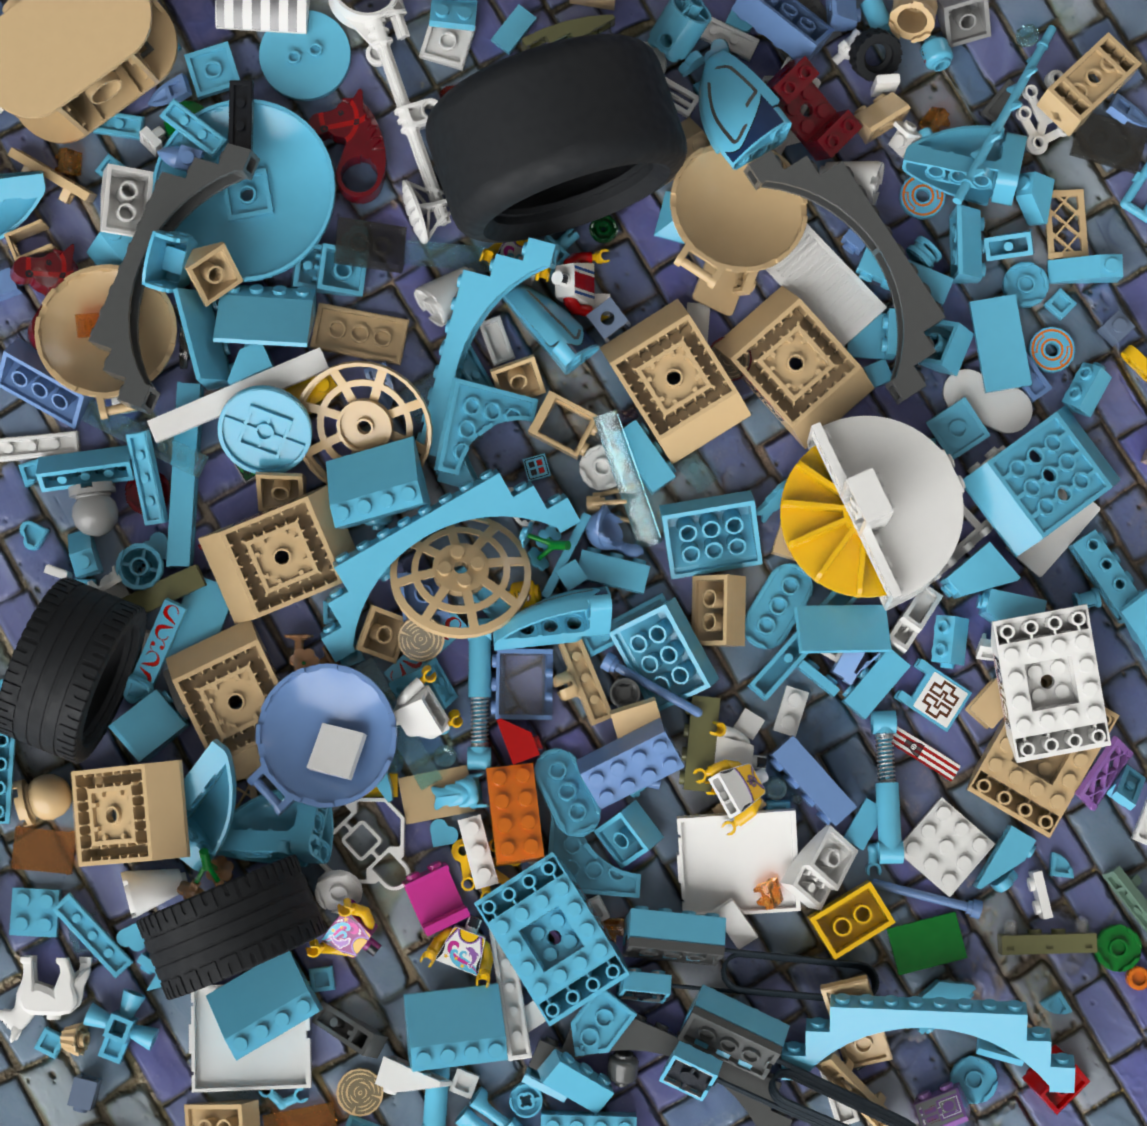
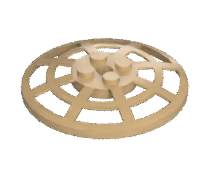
[299,361,433,485]
[390,518,531,639]

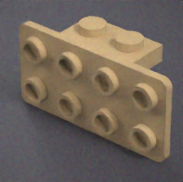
[692,262,759,316]

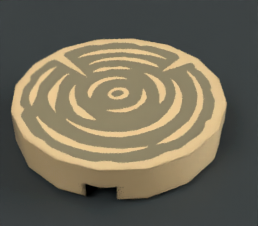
[398,617,445,662]
[336,1067,384,1117]

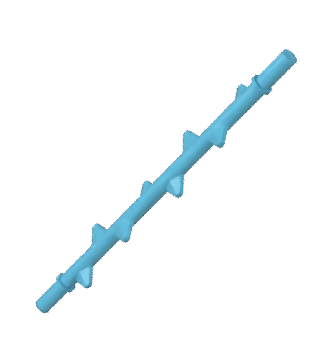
[953,25,1057,205]

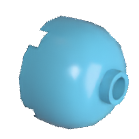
[116,543,164,590]

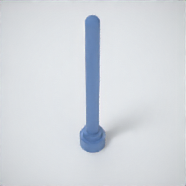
[600,652,703,717]
[871,879,983,919]

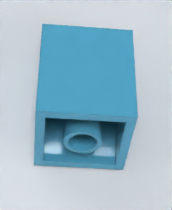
[939,542,1021,599]
[976,588,1047,624]
[108,689,190,762]

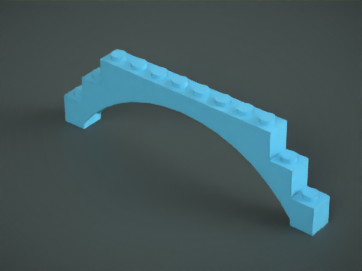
[416,237,560,519]
[320,469,581,662]
[781,993,1075,1093]

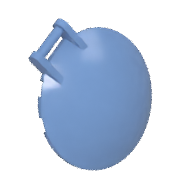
[247,663,397,816]

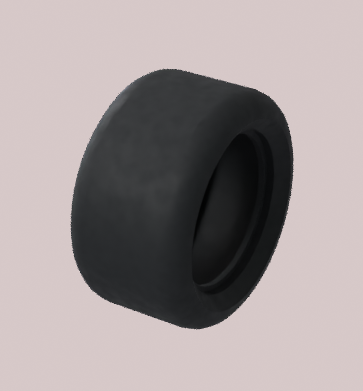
[425,34,687,243]

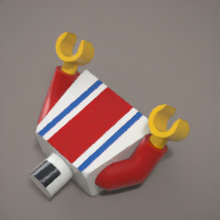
[551,249,610,321]

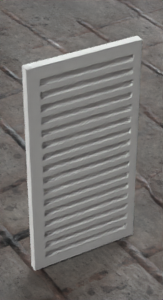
[765,224,887,346]

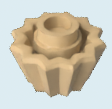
[60,1022,90,1056]

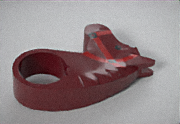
[308,88,387,204]
[10,244,79,350]

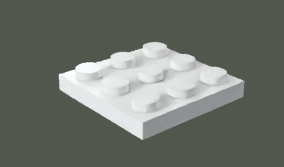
[903,797,995,897]

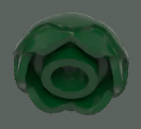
[589,215,618,243]

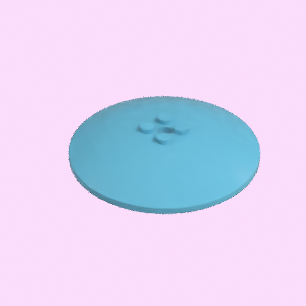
[152,99,336,282]

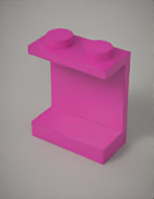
[402,861,471,937]

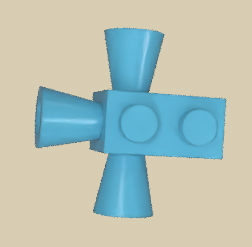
[83,989,159,1064]

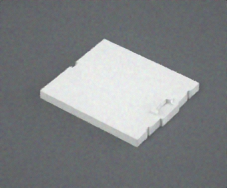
[676,808,801,916]
[189,981,312,1093]

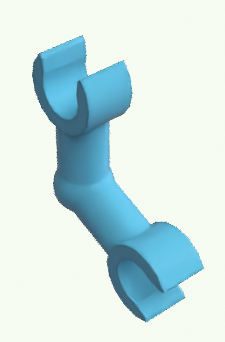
[865,841,882,876]
[258,1088,309,1110]

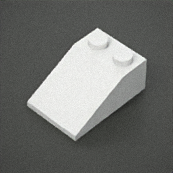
[100,163,154,237]

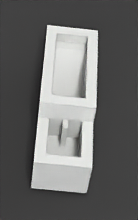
[889,586,943,657]

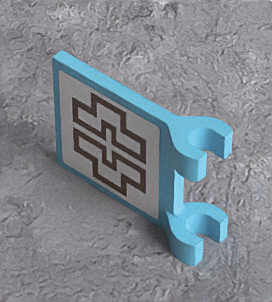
[893,658,972,732]

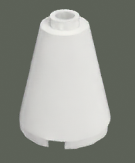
[819,161,884,206]
[414,266,476,327]
[120,869,188,918]

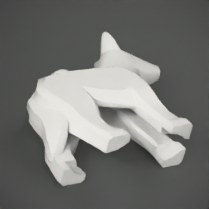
[0,955,93,1043]

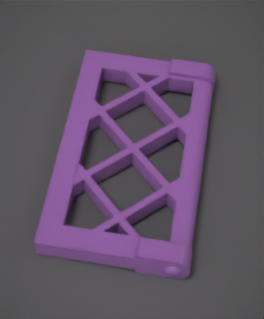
[1074,736,1134,811]

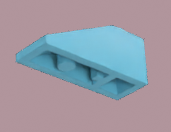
[1047,254,1123,284]
[972,825,1036,889]

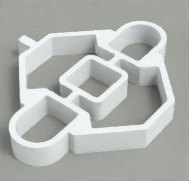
[318,798,411,890]

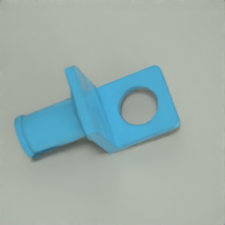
[544,228,580,279]

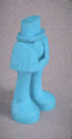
[454,1086,523,1126]

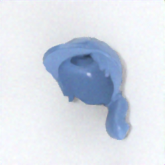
[586,505,644,557]

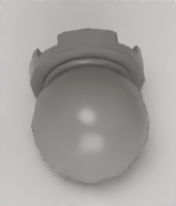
[68,481,119,537]

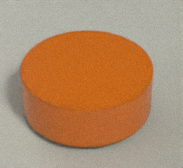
[1125,966,1147,990]

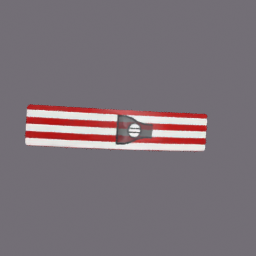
[892,726,961,781]

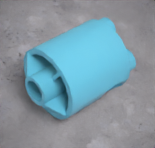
[648,0,712,62]

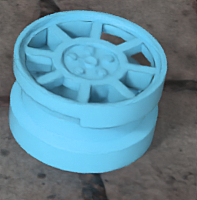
[906,236,942,269]
[509,1082,543,1118]

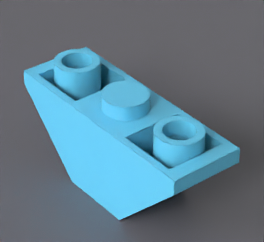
[916,979,976,1035]

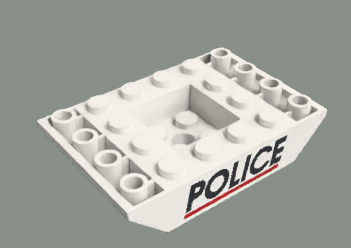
[991,604,1111,763]

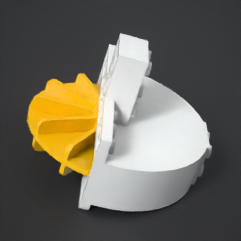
[780,416,966,611]

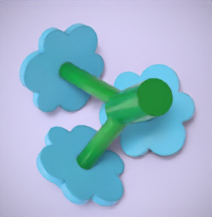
[519,521,571,571]

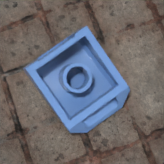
[397,568,450,624]

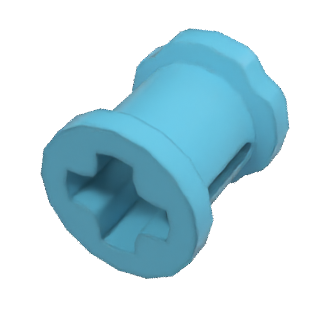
[1072,587,1102,608]

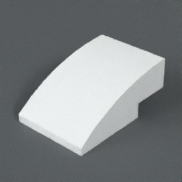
[780,825,858,910]

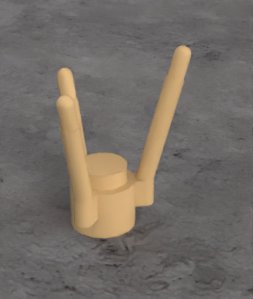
[586,483,639,523]

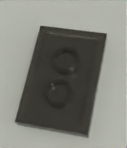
[1069,113,1147,174]
[334,217,407,273]

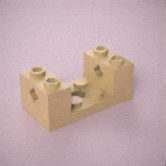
[1036,32,1142,137]

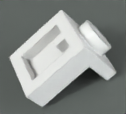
[888,120,922,158]

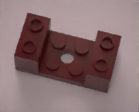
[766,56,863,161]

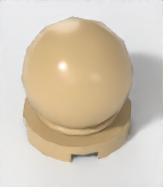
[889,0,938,43]
[12,774,72,827]

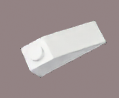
[375,1056,453,1095]

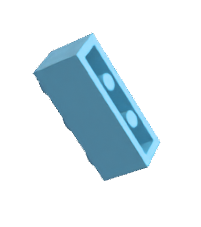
[612,420,676,495]
[579,547,650,595]
[841,650,911,720]
[537,1049,614,1114]

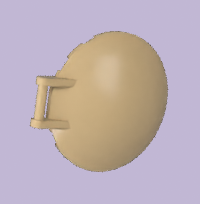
[670,145,808,289]
[34,264,177,420]

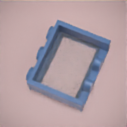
[491,649,553,720]

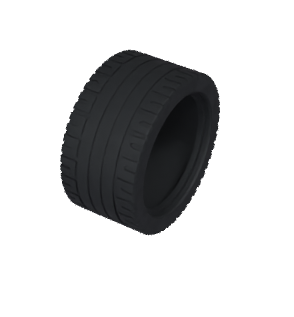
[0,577,147,764]
[136,854,327,1000]

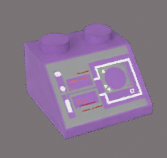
[914,1081,971,1126]

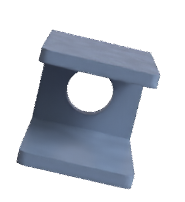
[586,297,631,343]

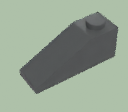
[311,1001,388,1059]

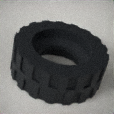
[848,28,903,82]

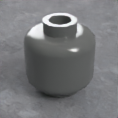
[607,1050,639,1087]

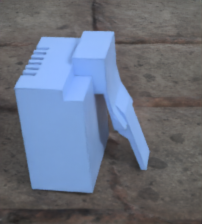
[829,652,881,685]

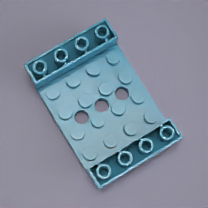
[963,406,1121,558]

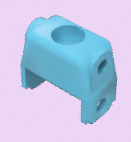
[142,230,198,293]

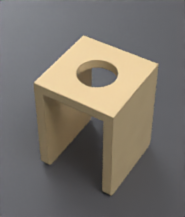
[4,219,58,261]
[965,678,1004,729]

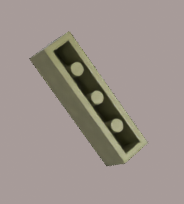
[679,695,721,792]

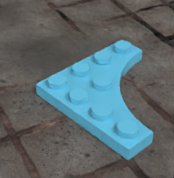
[434,378,538,475]
[548,815,641,898]

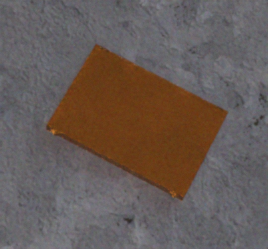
[11,826,76,875]

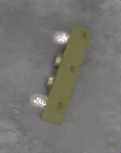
[997,916,1097,955]

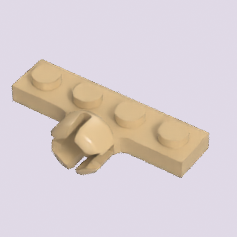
[553,639,611,726]

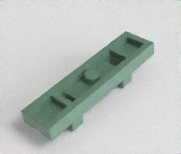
[1102,866,1147,933]

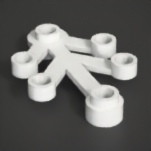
[1016,70,1068,155]

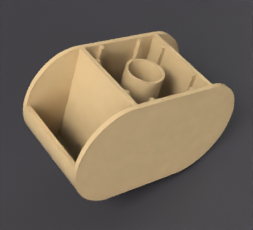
[0,0,178,144]

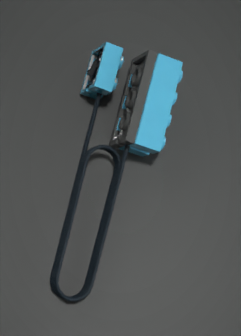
[616,906,880,1004]
[659,985,916,1126]

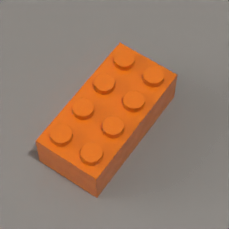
[486,763,544,866]

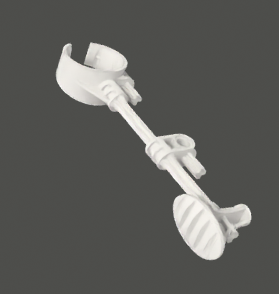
[328,0,451,244]

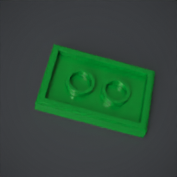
[886,911,968,975]

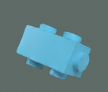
[1061,362,1112,417]
[931,615,969,669]

